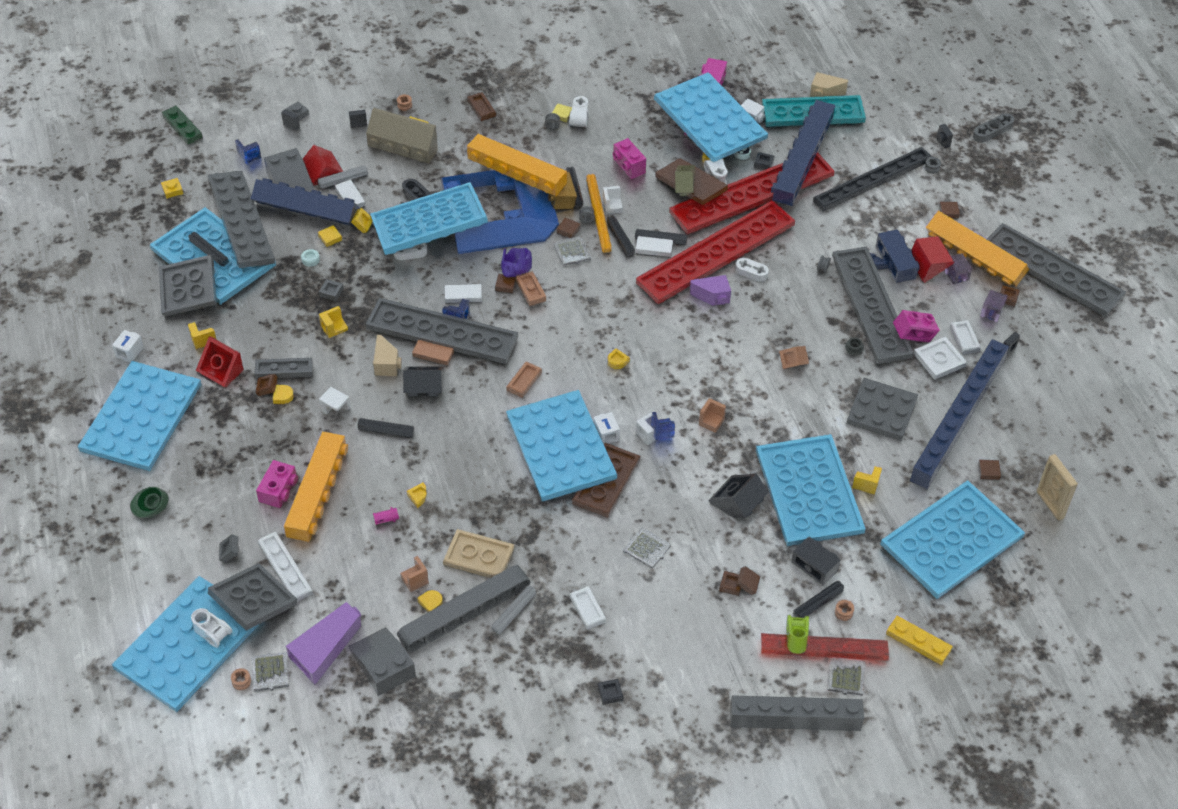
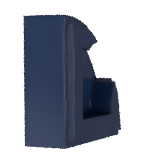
[870,253,889,270]

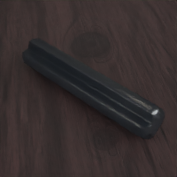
[566,167,583,207]
[607,215,635,256]
[635,229,687,245]
[188,232,229,266]
[357,418,415,437]
[793,581,844,618]

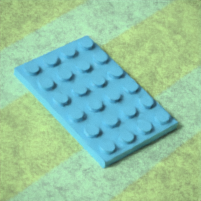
[654,72,768,162]
[370,182,488,255]
[150,207,276,305]
[78,361,201,471]
[506,390,617,502]
[756,434,866,546]
[880,480,1025,599]
[112,576,259,712]

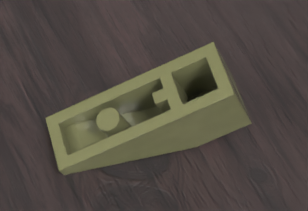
[675,165,695,196]

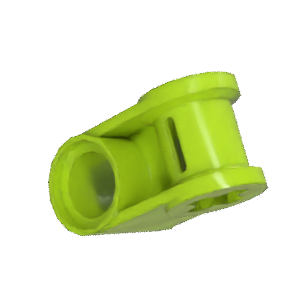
[786,615,809,654]

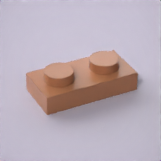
[516,271,546,306]

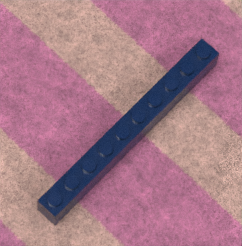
[910,339,1009,490]

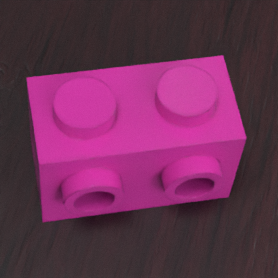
[612,138,647,179]
[893,310,940,343]
[256,460,298,508]

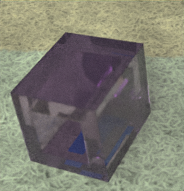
[944,253,973,285]
[980,289,1008,322]

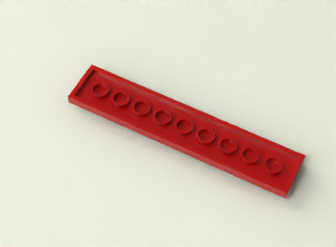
[669,152,835,235]
[636,201,795,304]

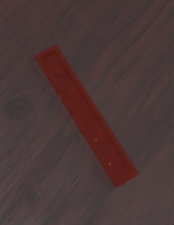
[761,633,889,661]

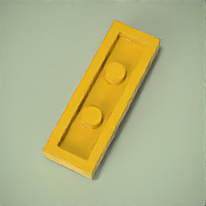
[886,615,953,666]

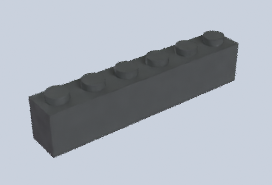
[730,695,864,731]

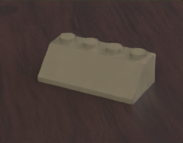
[366,108,438,163]

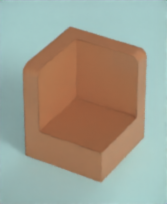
[779,346,809,369]
[699,398,726,433]
[400,556,429,592]

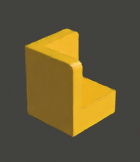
[319,306,348,338]
[188,322,217,349]
[852,466,882,495]

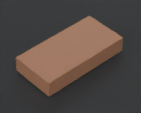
[412,340,454,366]
[506,361,542,398]

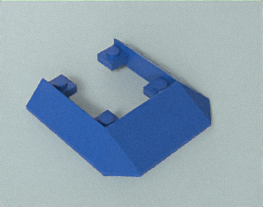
[440,170,559,254]

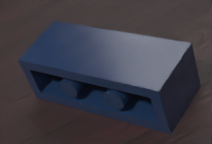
[875,229,920,283]

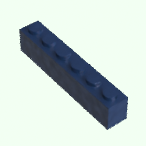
[251,178,359,227]

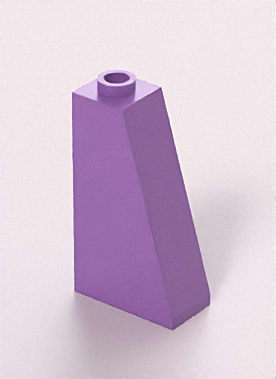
[286,602,361,684]

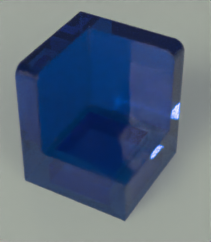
[235,139,261,164]
[442,299,470,319]
[651,412,675,441]

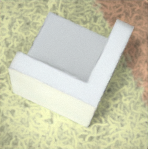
[603,186,623,215]
[319,387,351,414]
[636,411,665,445]

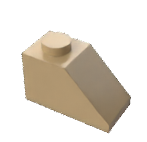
[810,72,848,97]
[373,335,402,376]

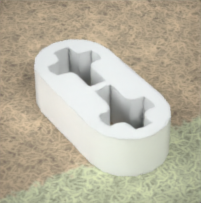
[394,243,427,260]
[735,258,769,282]

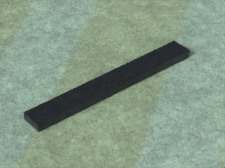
[813,147,932,212]

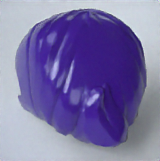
[501,248,532,277]

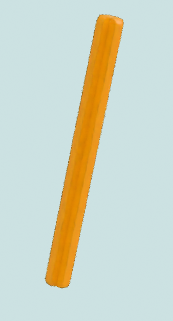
[586,174,612,253]

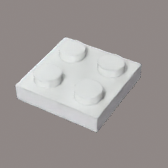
[914,337,967,380]

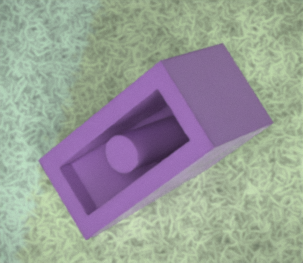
[690,275,731,306]

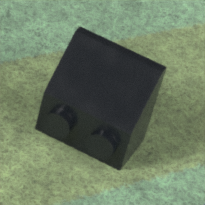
[403,366,444,396]
[708,473,769,518]

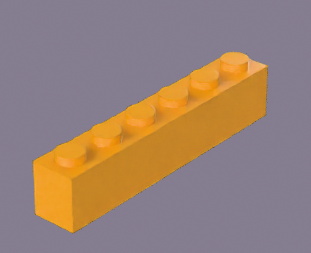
[467,134,567,196]
[926,210,1029,287]
[284,431,348,542]

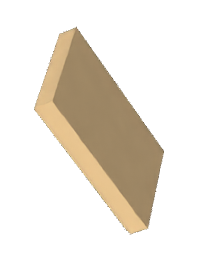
[1036,454,1078,521]
[443,529,515,578]

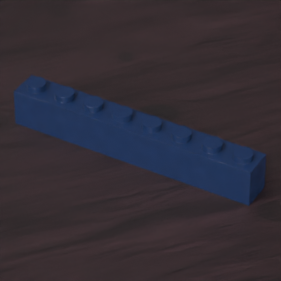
[771,100,835,206]

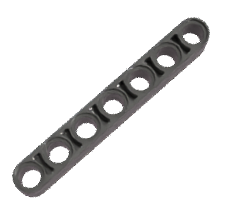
[397,565,531,652]

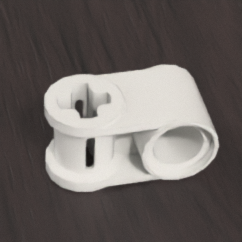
[569,96,588,127]
[704,159,728,184]
[191,608,232,648]

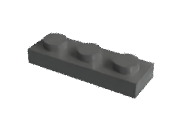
[254,357,313,379]

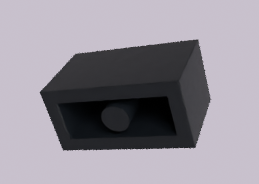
[791,536,841,586]

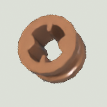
[397,94,412,111]
[835,600,854,621]
[230,668,251,690]

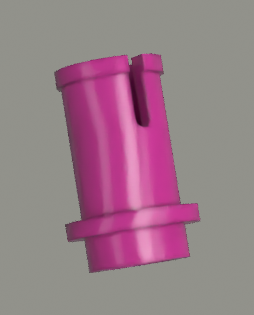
[373,507,399,525]

